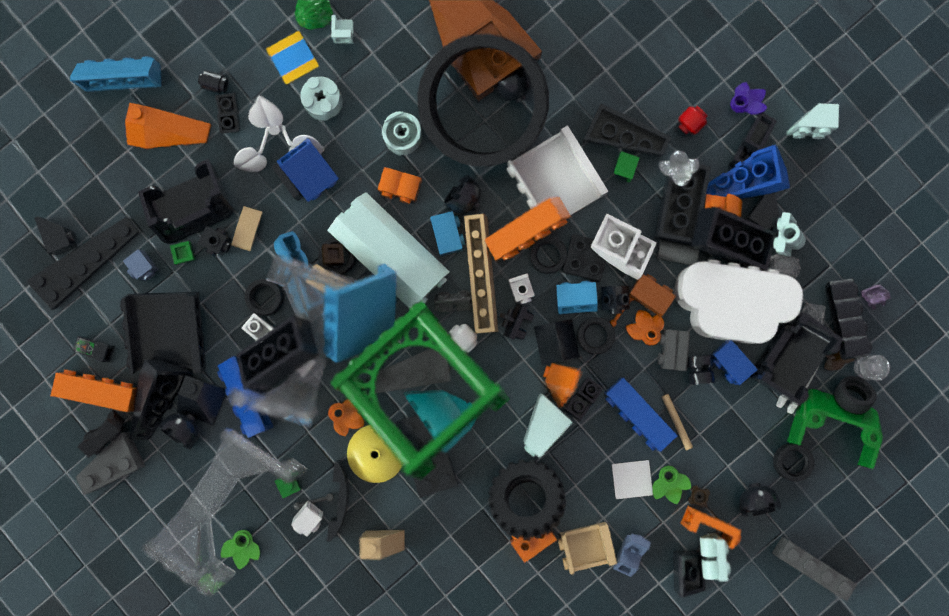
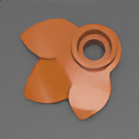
[625,310,664,346]
[328,399,364,436]

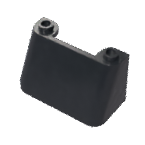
[138,159,233,244]
[750,312,843,406]

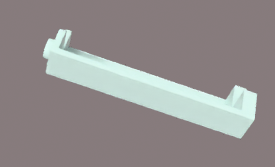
[328,192,450,308]

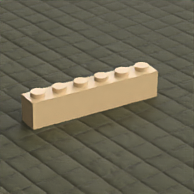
[464,214,499,334]

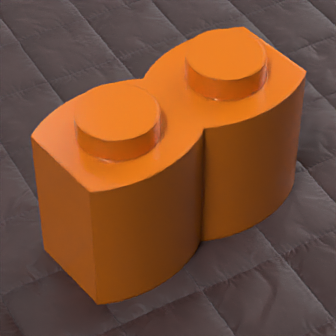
[378,167,422,204]

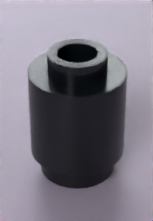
[198,70,229,94]

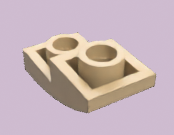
[232,206,263,251]

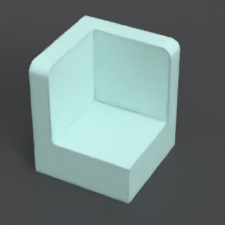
[331,15,353,43]

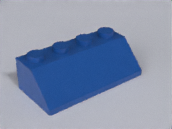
[217,356,274,438]

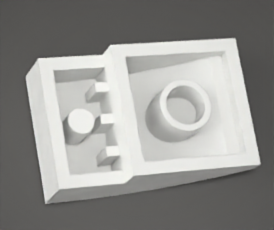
[591,214,657,280]

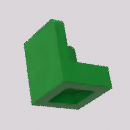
[614,151,640,183]

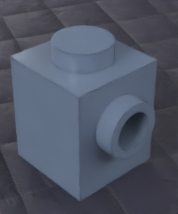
[123,249,158,281]

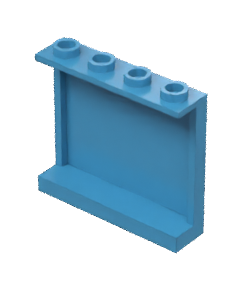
[324,264,397,363]

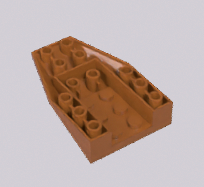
[429,0,542,101]

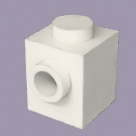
[291,501,323,536]

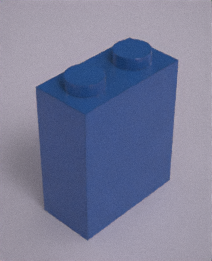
[277,138,339,202]

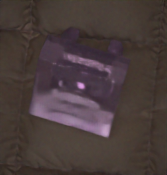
[861,284,890,310]

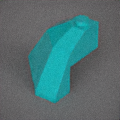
[403,390,477,453]

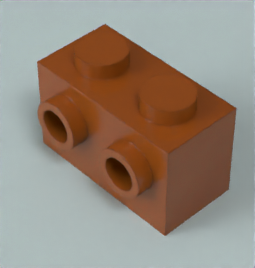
[629,274,676,316]

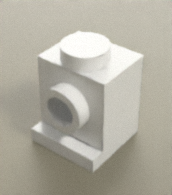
[508,274,535,305]

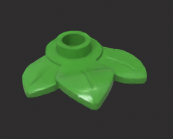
[652,466,691,504]
[221,530,260,569]

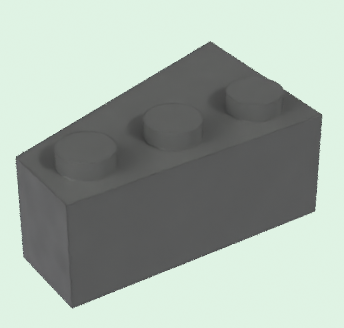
[76,432,146,495]

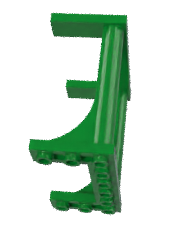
[331,301,510,480]

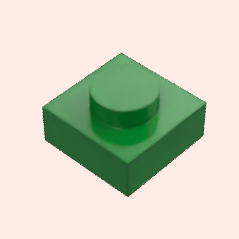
[170,241,195,265]
[275,472,301,498]

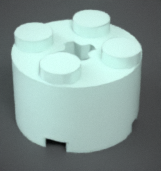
[301,77,343,121]
[382,111,422,155]

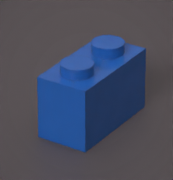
[710,340,758,385]

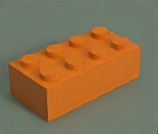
[484,197,571,261]

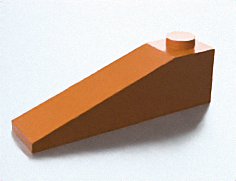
[125,103,211,149]
[543,363,581,408]

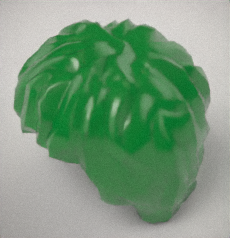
[295,0,333,29]

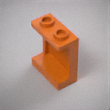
[680,506,741,549]

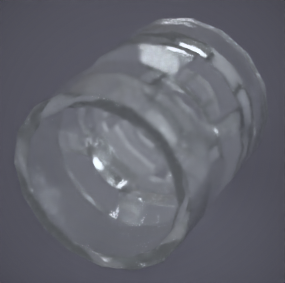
[854,355,890,380]

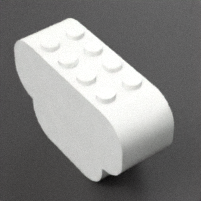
[674,260,803,344]

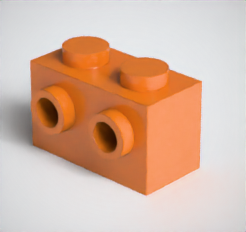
[510,532,557,563]

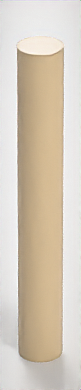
[661,394,693,450]

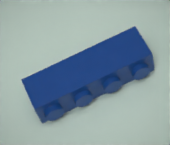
[604,377,677,452]

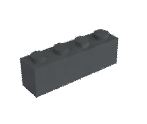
[772,537,857,601]

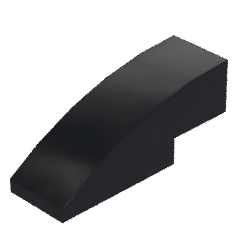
[728,113,777,168]

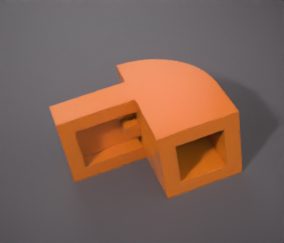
[704,194,742,217]

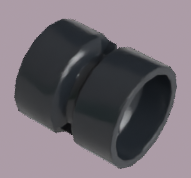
[687,355,715,385]

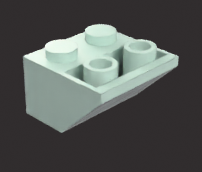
[787,103,839,139]

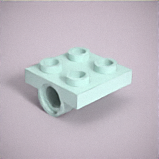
[774,212,806,259]
[700,533,730,581]

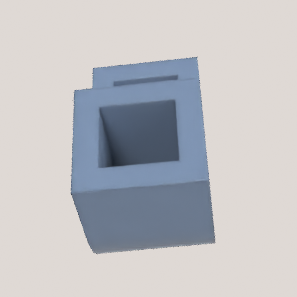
[613,534,651,577]

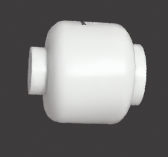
[449,324,478,353]

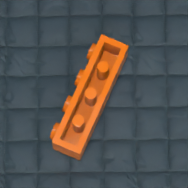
[50,369,137,412]

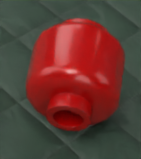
[678,106,708,135]

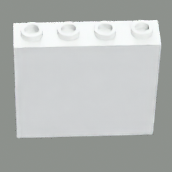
[506,125,608,215]

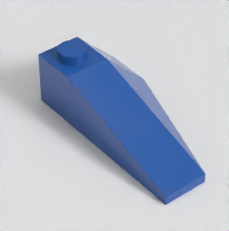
[706,145,790,199]

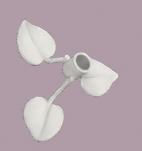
[234,96,324,172]

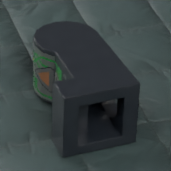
[73,336,115,362]

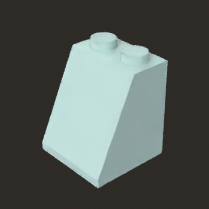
[523,394,572,458]

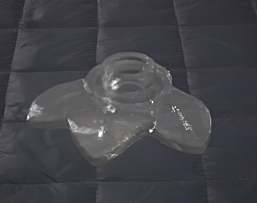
[659,150,699,185]

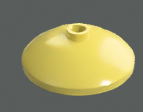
[347,425,403,483]

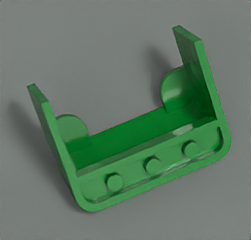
[787,389,883,469]

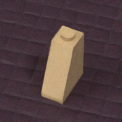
[360,530,405,559]

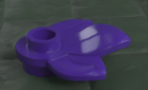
[730,82,767,115]

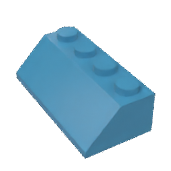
[70,56,161,91]

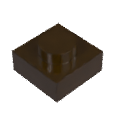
[322,244,344,265]

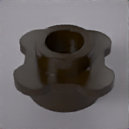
[688,485,710,508]

